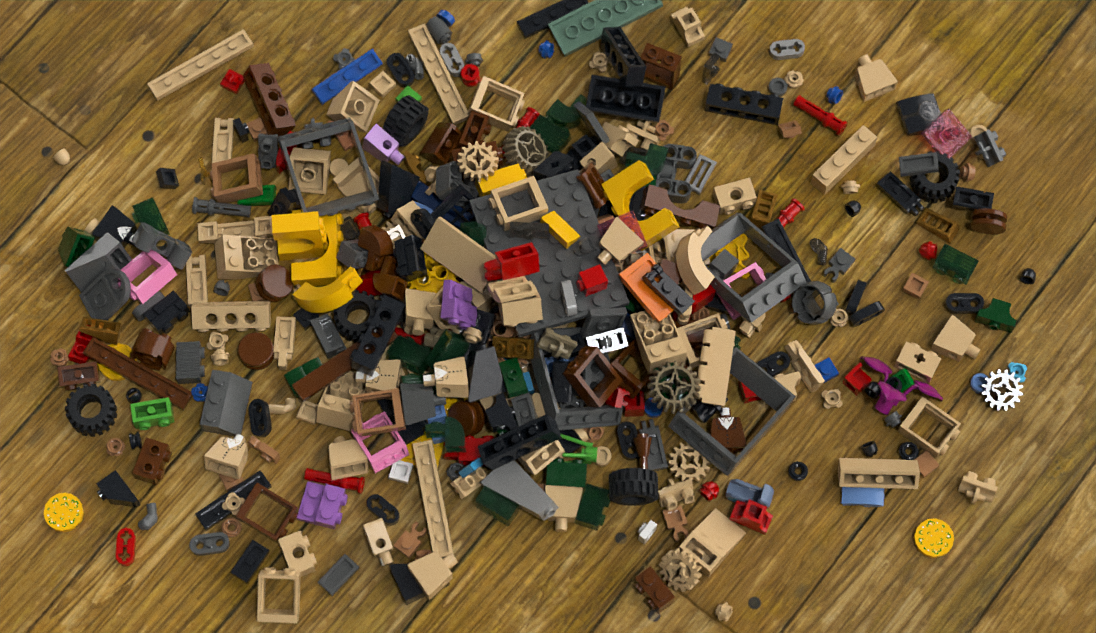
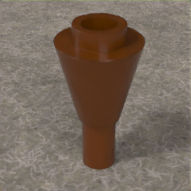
[633,434,652,469]

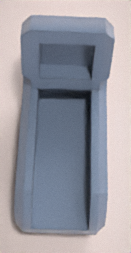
[725,479,774,509]

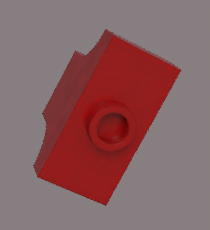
[729,499,773,535]

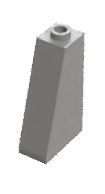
[481,460,559,521]

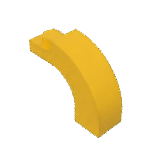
[292,266,363,313]

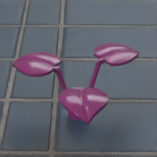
[860,356,943,415]

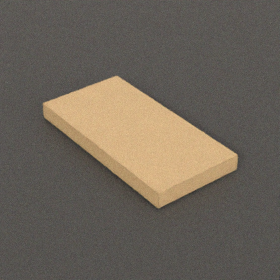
[420,217,495,293]

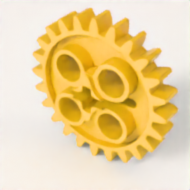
[406,239,459,293]

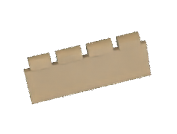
[697,327,736,407]

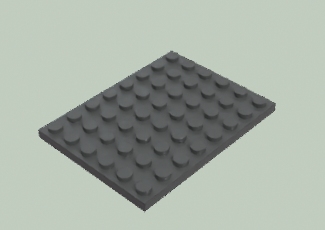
[469,169,629,338]

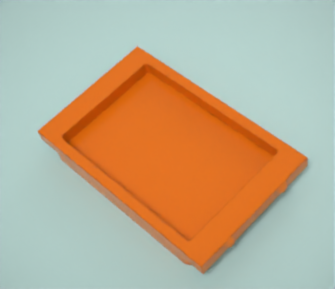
[619,253,674,323]

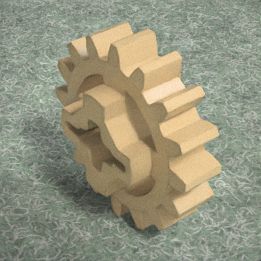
[457,141,499,182]
[668,443,711,483]
[659,548,702,592]

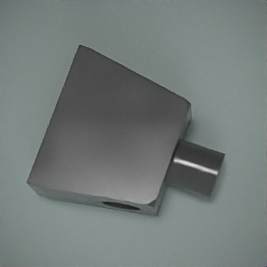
[400,383,446,425]

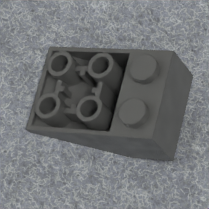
[65,232,132,293]

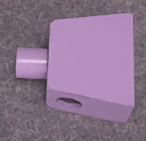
[362,124,405,165]

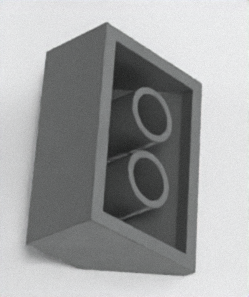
[200,370,253,437]

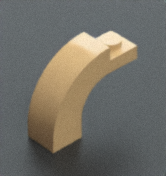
[676,226,715,295]

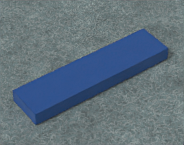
[311,49,383,105]

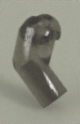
[809,238,828,266]

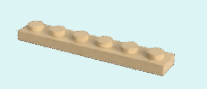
[408,23,470,125]
[147,29,254,101]
[413,440,454,558]

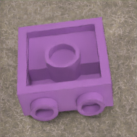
[441,280,477,329]
[297,481,348,529]

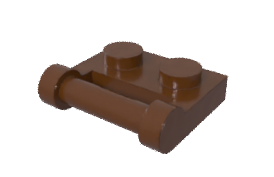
[576,162,608,209]

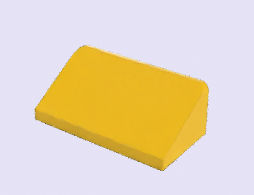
[540,211,581,249]

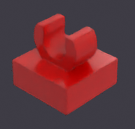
[220,69,245,95]
[605,386,630,408]

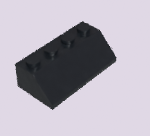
[586,75,666,123]

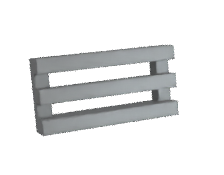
[685,154,717,195]

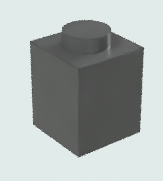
[709,249,739,281]

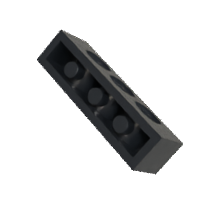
[600,27,646,87]
[705,83,783,125]
[350,295,406,376]
[478,414,562,470]

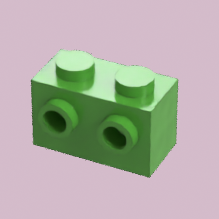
[130,397,175,430]

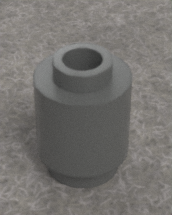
[426,16,452,44]

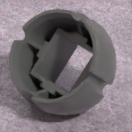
[792,281,839,325]

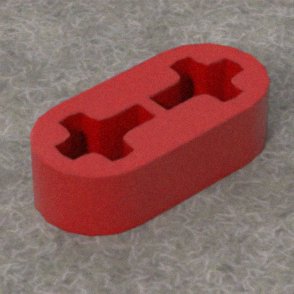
[115,528,136,567]

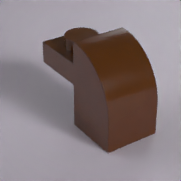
[358,225,393,271]
[373,256,408,301]

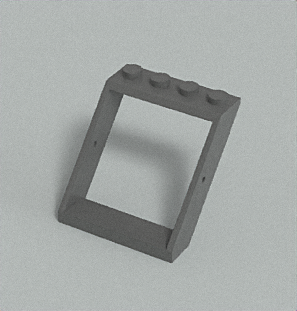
[278,117,379,218]
[701,213,806,323]
[530,327,623,430]
[668,347,796,476]

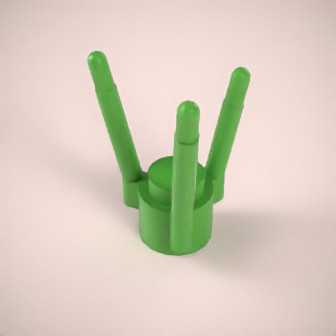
[561,434,598,464]

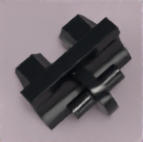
[691,397,728,424]

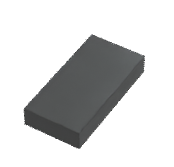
[899,152,939,177]
[318,554,359,596]

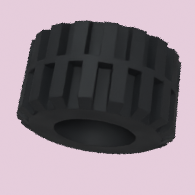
[383,95,429,147]
[910,151,960,203]
[334,290,383,343]
[65,384,117,437]
[609,468,658,506]

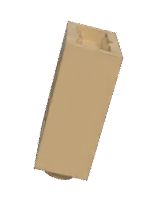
[467,76,525,131]
[488,176,548,231]
[677,313,735,368]
[898,396,961,459]
[257,567,301,623]

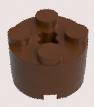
[130,328,175,371]

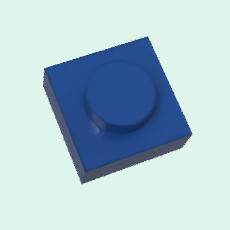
[814,358,839,383]

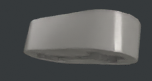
[769,39,805,60]
[440,43,464,77]
[560,280,577,317]

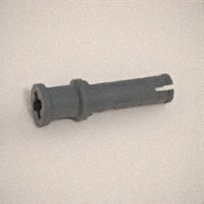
[192,197,251,217]

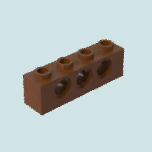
[243,63,296,136]

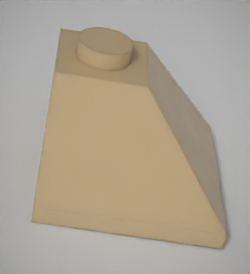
[327,81,380,132]

